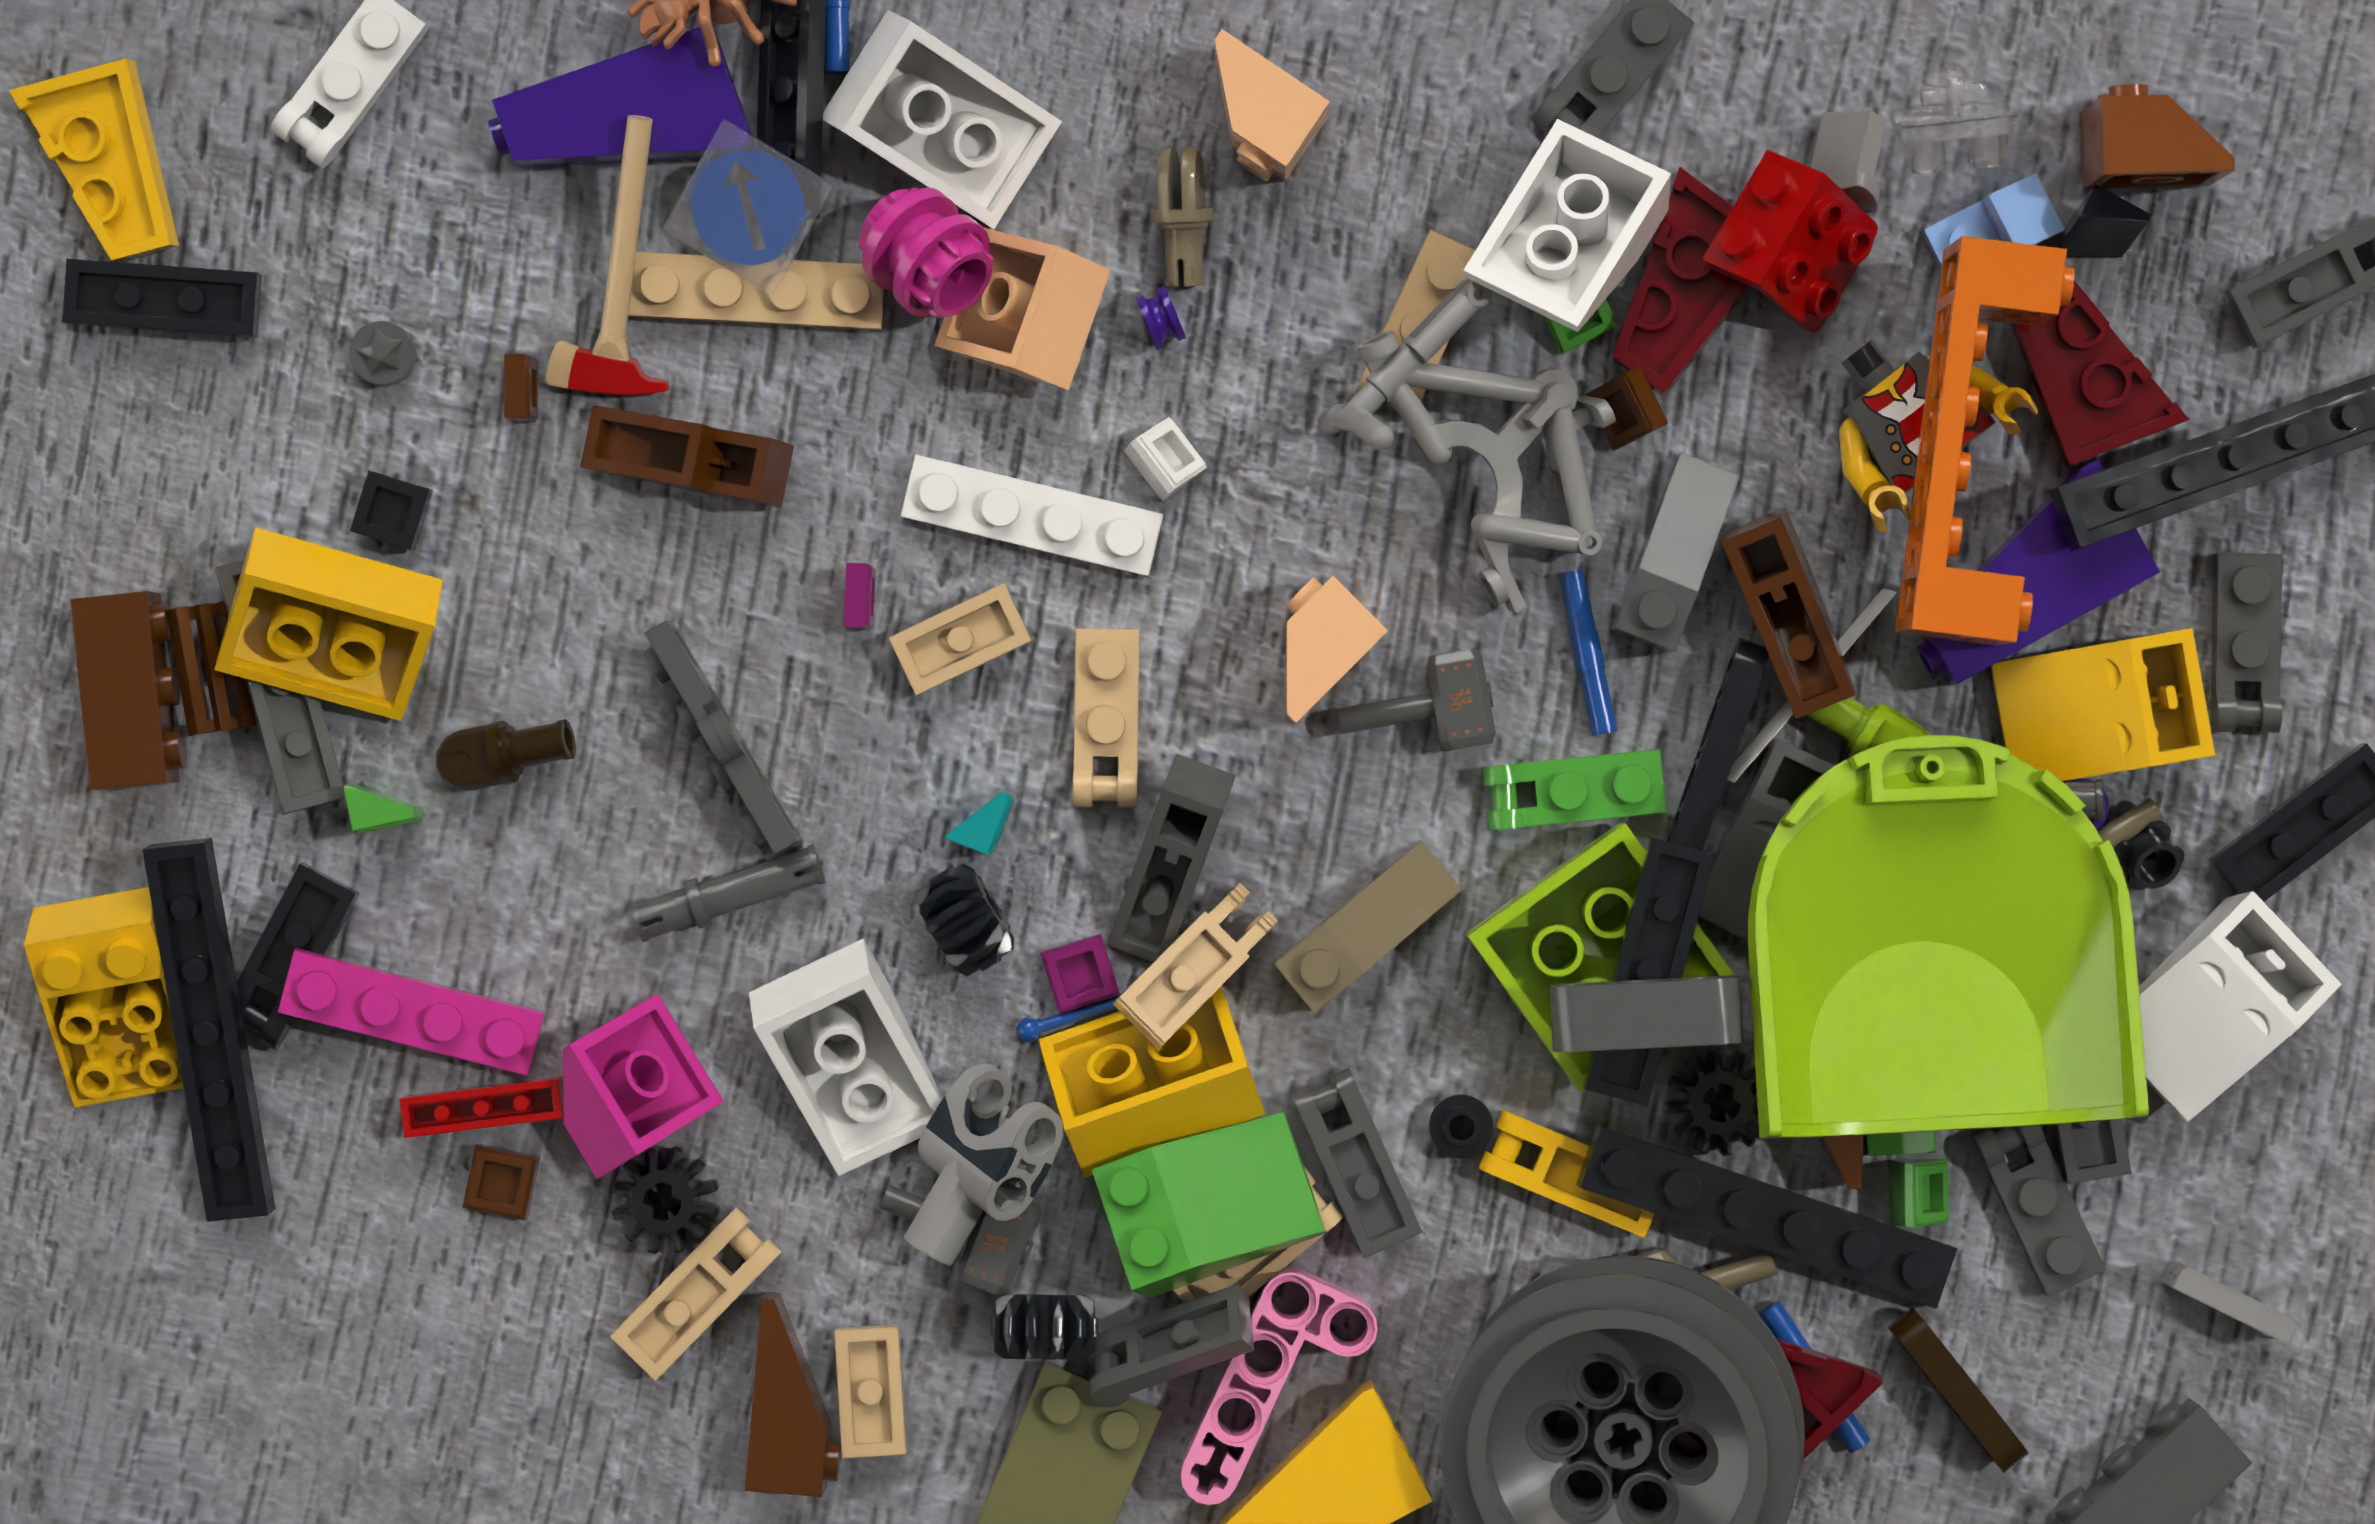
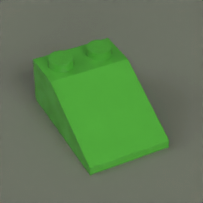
[1092,1112,1327,1299]

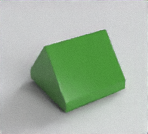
[1889,1159,1949,1228]

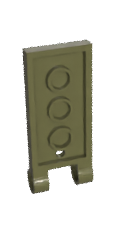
[976,1360,1162,1524]

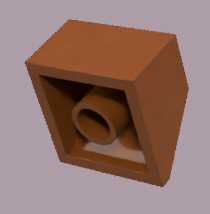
[2080,84,2235,189]

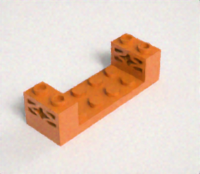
[1895,236,2075,646]

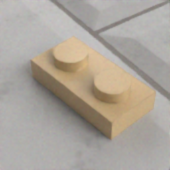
[889,583,1032,696]
[834,1324,907,1458]

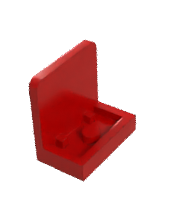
[1702,149,1878,333]

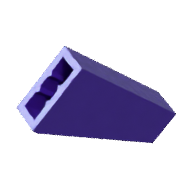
[488,27,756,168]
[1916,459,2160,685]

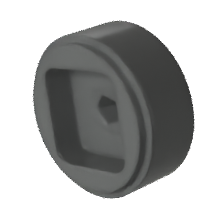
[349,321,417,386]

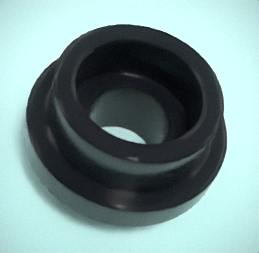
[1429,1094,1493,1159]

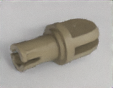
[1151,145,1214,287]

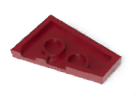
[1612,167,1751,398]
[2010,280,2190,467]

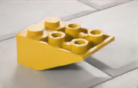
[1990,628,2215,781]
[23,887,184,1108]

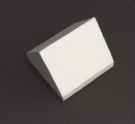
[1124,417,1207,502]

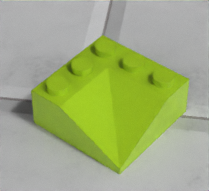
[1464,822,1735,1093]

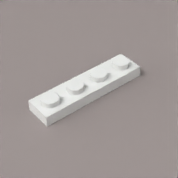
[901,454,1164,577]

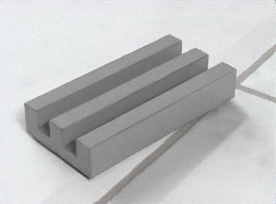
[2161,1261,2298,1345]

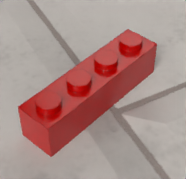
[399,1076,564,1138]

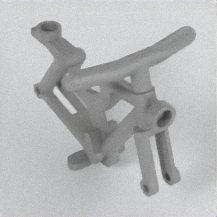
[1318,279,1616,613]

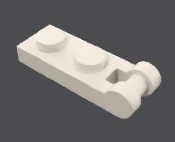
[270,0,430,169]

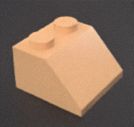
[1215,29,1330,181]
[934,228,1111,391]
[1286,576,1388,724]

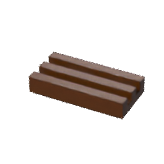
[166,601,256,736]

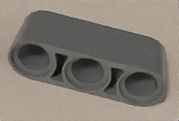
[1550,976,1743,1052]

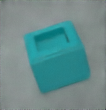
[944,791,1015,855]

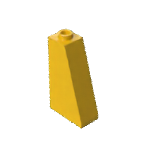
[1217,1380,1432,1524]

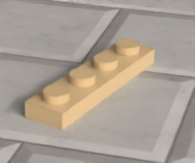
[628,252,886,331]

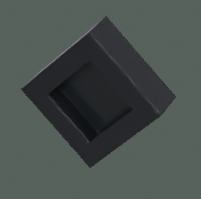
[350,470,433,551]

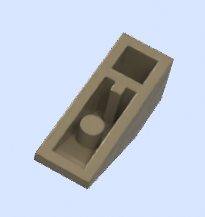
[1273,841,1461,1014]

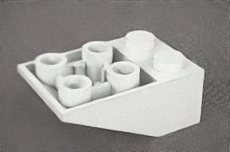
[2139,891,2342,1122]

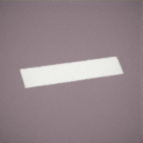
[1727,588,1897,783]

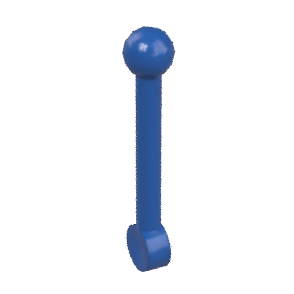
[1016,995,1120,1043]

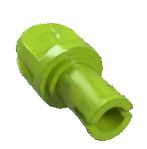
[1805,697,1930,757]

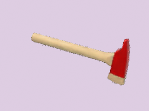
[545,115,670,394]

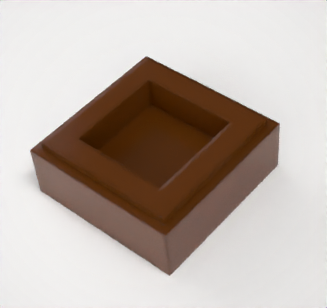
[504,354,538,422]
[1585,366,1668,451]
[462,1144,541,1221]

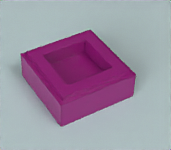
[843,563,876,630]
[1040,934,1120,1014]

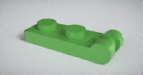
[1482,749,1667,831]

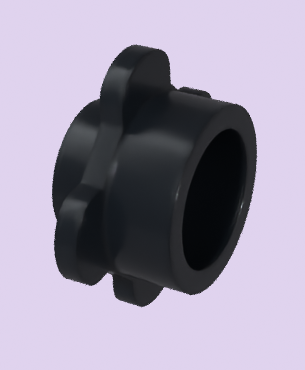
[2114,821,2184,890]

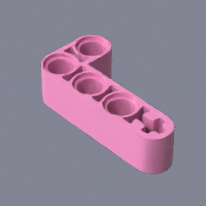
[1181,1266,1378,1505]

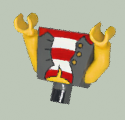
[1839,339,2038,533]

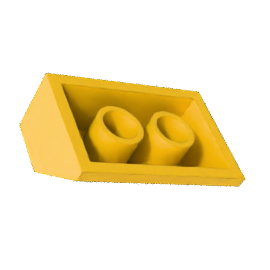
[214,527,443,721]
[1038,986,1266,1178]

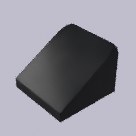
[2057,184,2151,257]

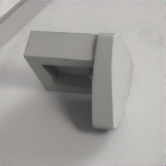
[1811,110,1887,213]

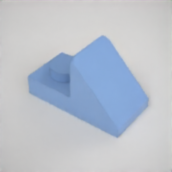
[1921,173,2065,272]

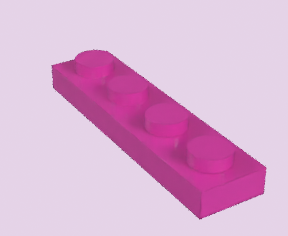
[278,948,544,1076]

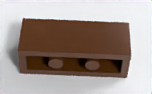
[70,591,187,790]

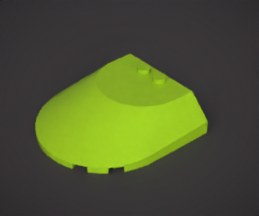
[1748,735,2149,1138]

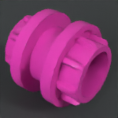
[859,187,994,319]

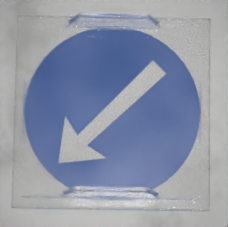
[662,119,835,295]

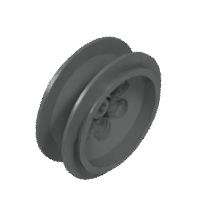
[1440,1256,1805,1524]

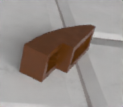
[580,405,794,508]

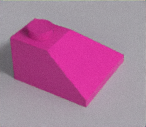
[563,993,724,1179]

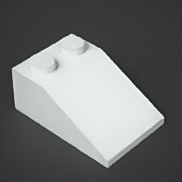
[823,10,1062,229]
[1463,119,1671,332]
[749,938,943,1176]

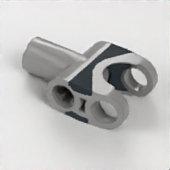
[903,1063,1063,1266]

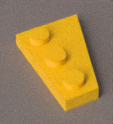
[8,58,179,262]

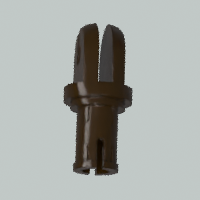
[436,719,576,790]

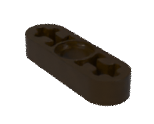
[1888,1308,2029,1473]

